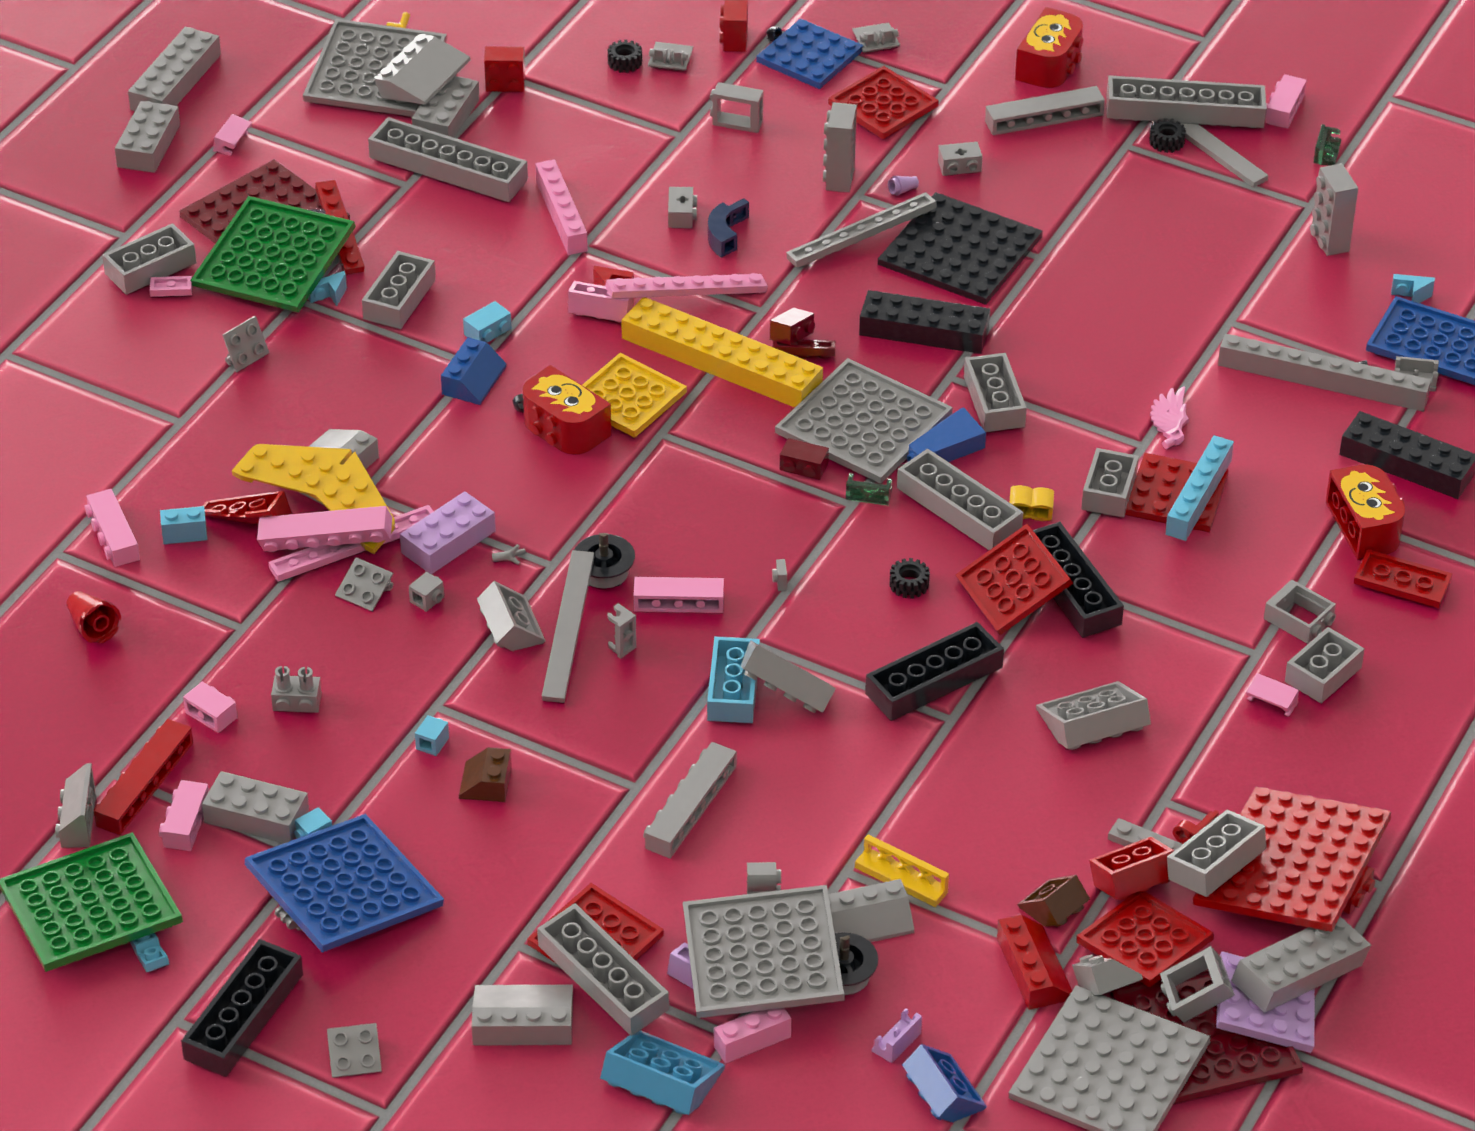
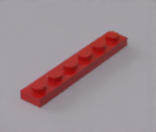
[315,180,365,275]

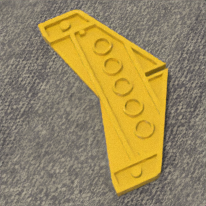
[232,444,395,554]

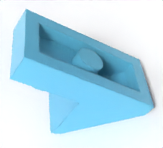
[308,271,347,306]
[1391,274,1435,303]

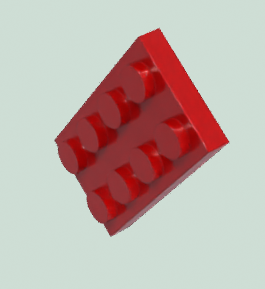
[1353,549,1452,608]

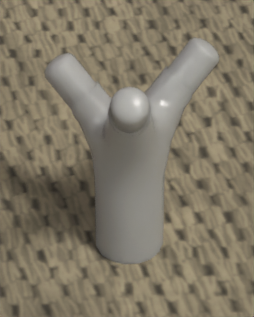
[492,544,526,565]

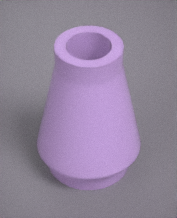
[888,176,919,196]

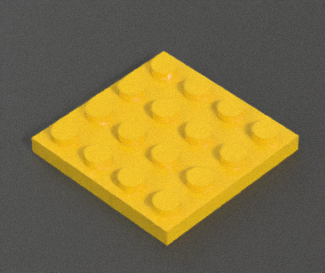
[583,353,687,438]

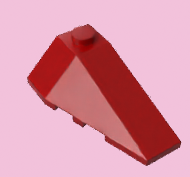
[203,490,292,525]

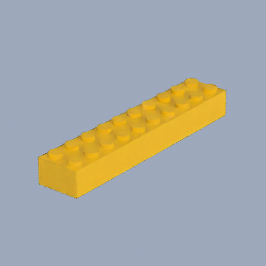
[621,297,823,408]

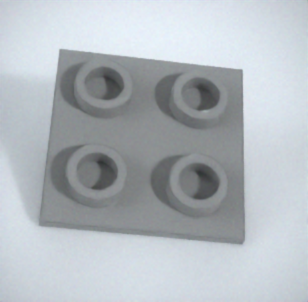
[852,23,900,52]
[648,42,693,71]
[222,316,269,372]
[335,557,394,612]
[327,1023,382,1078]

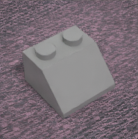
[1072,955,1143,995]

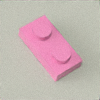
[150,276,192,297]

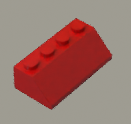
[997,915,1072,1010]

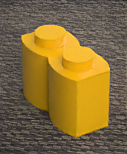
[1009,485,1054,521]

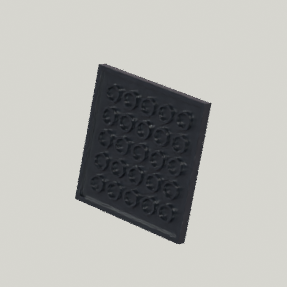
[878,192,1043,305]

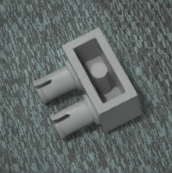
[271,666,322,713]

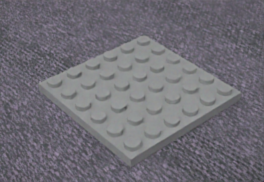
[303,19,447,117]
[775,358,953,484]
[683,885,845,1018]
[1008,985,1210,1131]

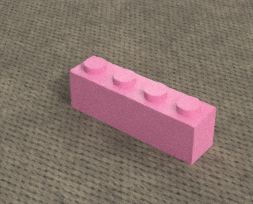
[84,489,140,567]
[634,577,724,613]

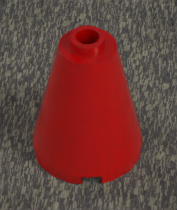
[66,591,121,643]

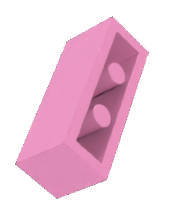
[1265,74,1307,128]
[568,281,633,323]
[159,780,209,851]
[714,1008,791,1064]

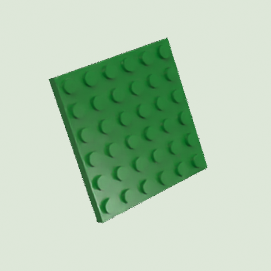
[190,196,356,313]
[0,832,183,972]

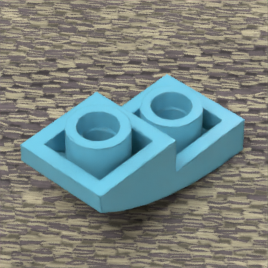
[130,933,169,972]

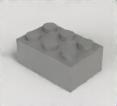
[1081,448,1139,518]
[1285,627,1365,703]

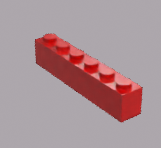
[93,719,193,836]

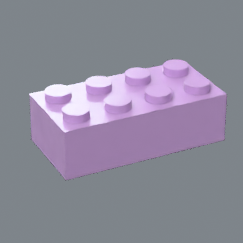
[400,491,496,574]

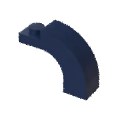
[708,198,749,258]

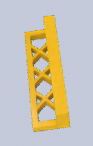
[855,834,949,908]

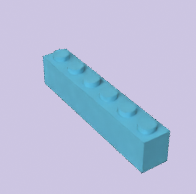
[1165,435,1234,541]

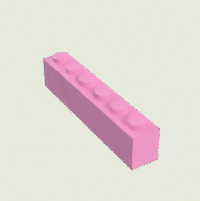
[535,160,588,255]
[257,506,392,552]

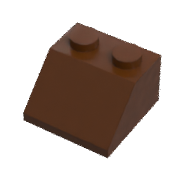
[459,747,512,802]
[1017,875,1090,927]

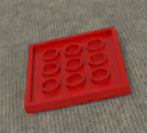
[828,66,939,139]
[1125,453,1229,533]
[955,524,1073,635]
[527,883,664,963]
[1076,892,1214,987]

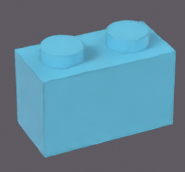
[463,301,512,342]
[160,506,208,544]

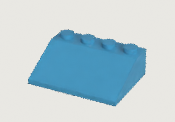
[600,1030,725,1115]

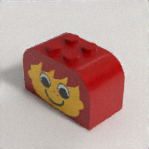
[1015,7,1083,88]
[523,365,612,455]
[1326,464,1405,560]

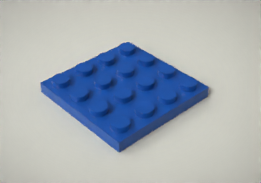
[756,18,863,89]

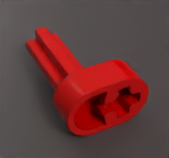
[1173,810,1219,844]

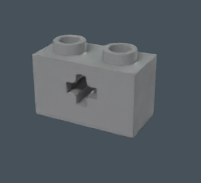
[938,142,982,176]
[668,187,697,228]

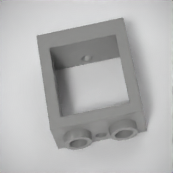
[710,82,764,133]
[1264,580,1336,644]
[1160,946,1234,1022]

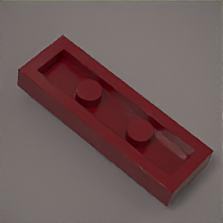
[772,340,836,358]

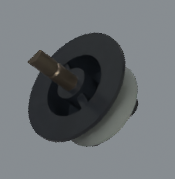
[574,533,635,588]
[835,932,878,995]

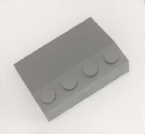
[374,34,471,105]
[299,429,379,505]
[1036,681,1151,750]
[472,985,573,1045]

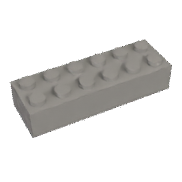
[128,27,221,111]
[897,448,1023,550]
[537,903,669,1036]
[1231,917,1371,1013]

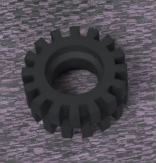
[608,40,642,73]
[1149,119,1186,153]
[889,558,930,598]

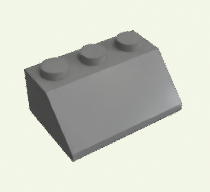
[477,581,546,651]
[55,763,96,848]

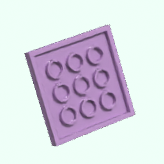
[1216,951,1315,1053]

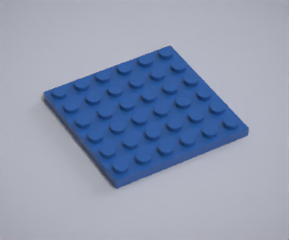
[244,814,444,952]

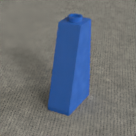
[907,407,986,462]

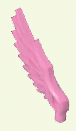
[1150,387,1189,449]

